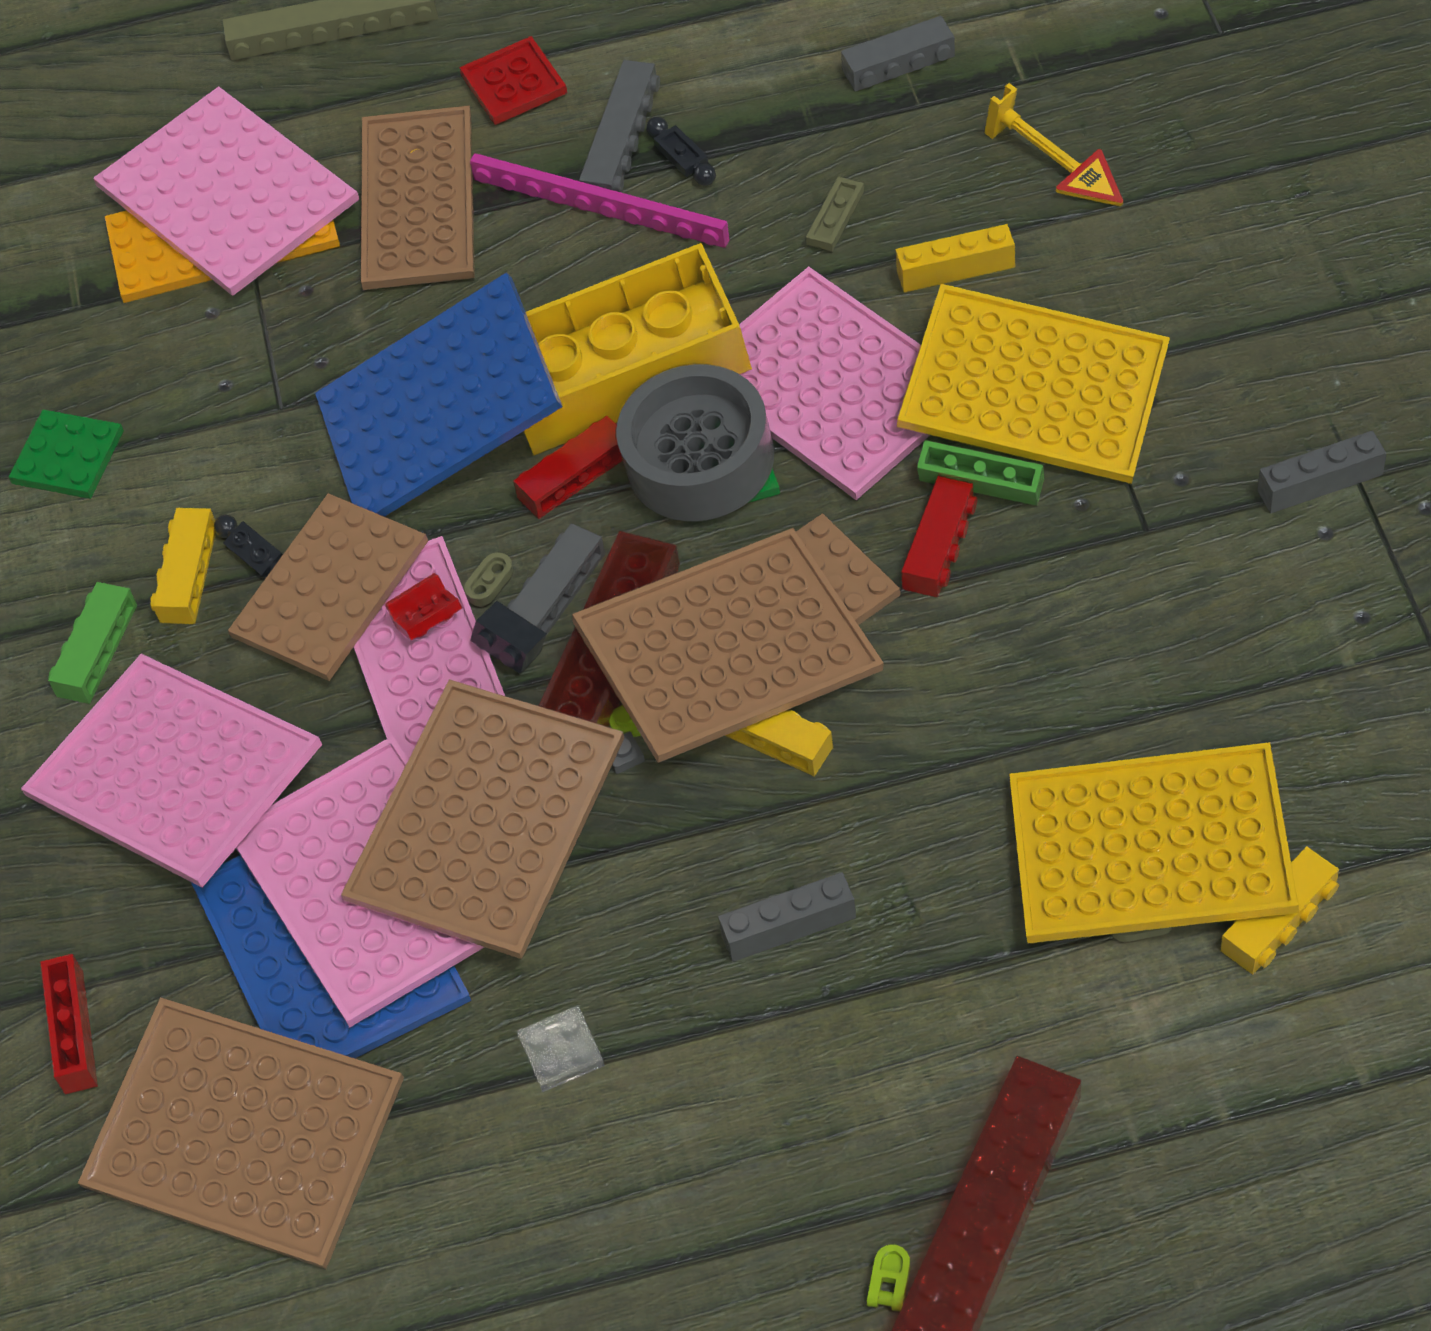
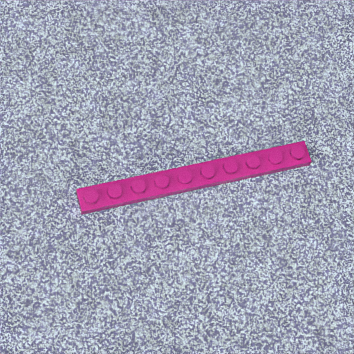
[470,153,730,248]

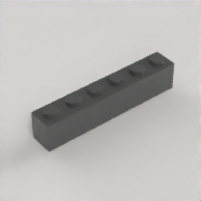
[579,60,660,192]

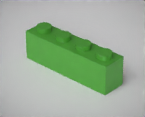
[917,440,1044,506]
[48,582,137,704]

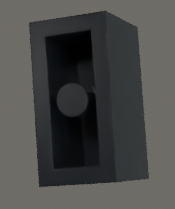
[470,601,547,674]

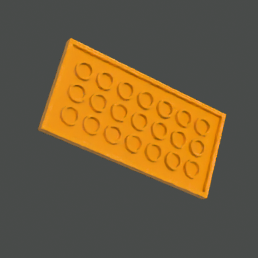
[105,160,340,303]

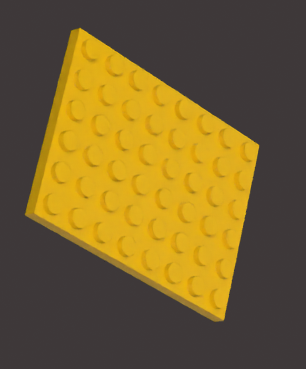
[897,284,1170,484]
[1009,742,1299,943]

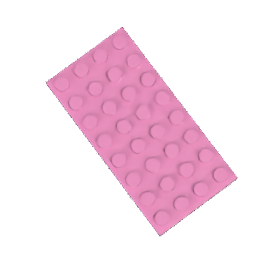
[354,536,505,758]

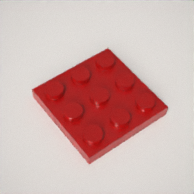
[459,36,568,125]

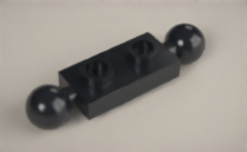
[646,116,716,186]
[214,514,283,579]

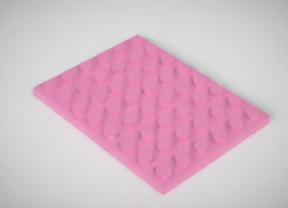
[93,86,359,296]
[739,267,930,500]
[21,654,322,887]
[236,736,484,1028]

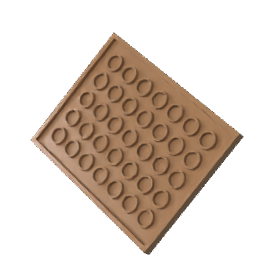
[572,528,884,763]
[341,679,624,959]
[78,997,404,1269]

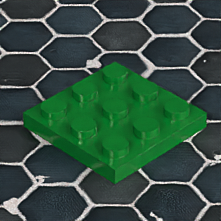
[9,409,124,499]

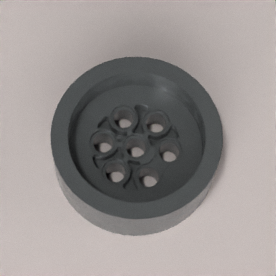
[616,364,774,521]

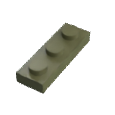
[806,177,864,252]

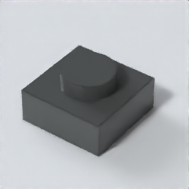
[612,731,645,775]

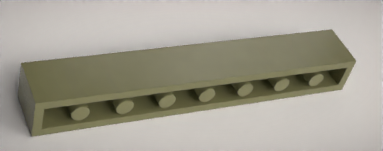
[223,0,439,60]

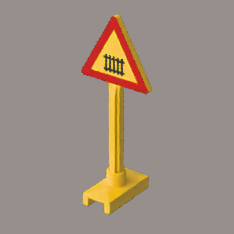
[984,83,1123,206]

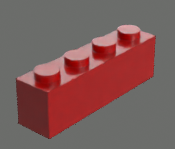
[513,416,623,519]
[901,476,978,598]
[40,953,98,1095]

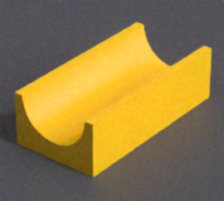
[524,243,752,455]

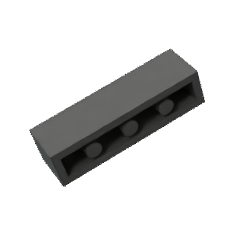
[841,16,955,91]
[1258,430,1386,514]
[507,523,605,636]
[718,872,856,962]

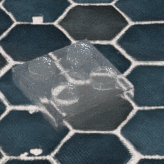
[517,1005,605,1092]

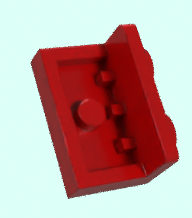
[385,573,462,640]

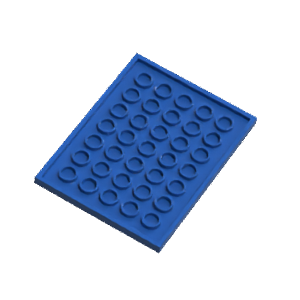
[315,273,563,517]
[191,856,471,1058]

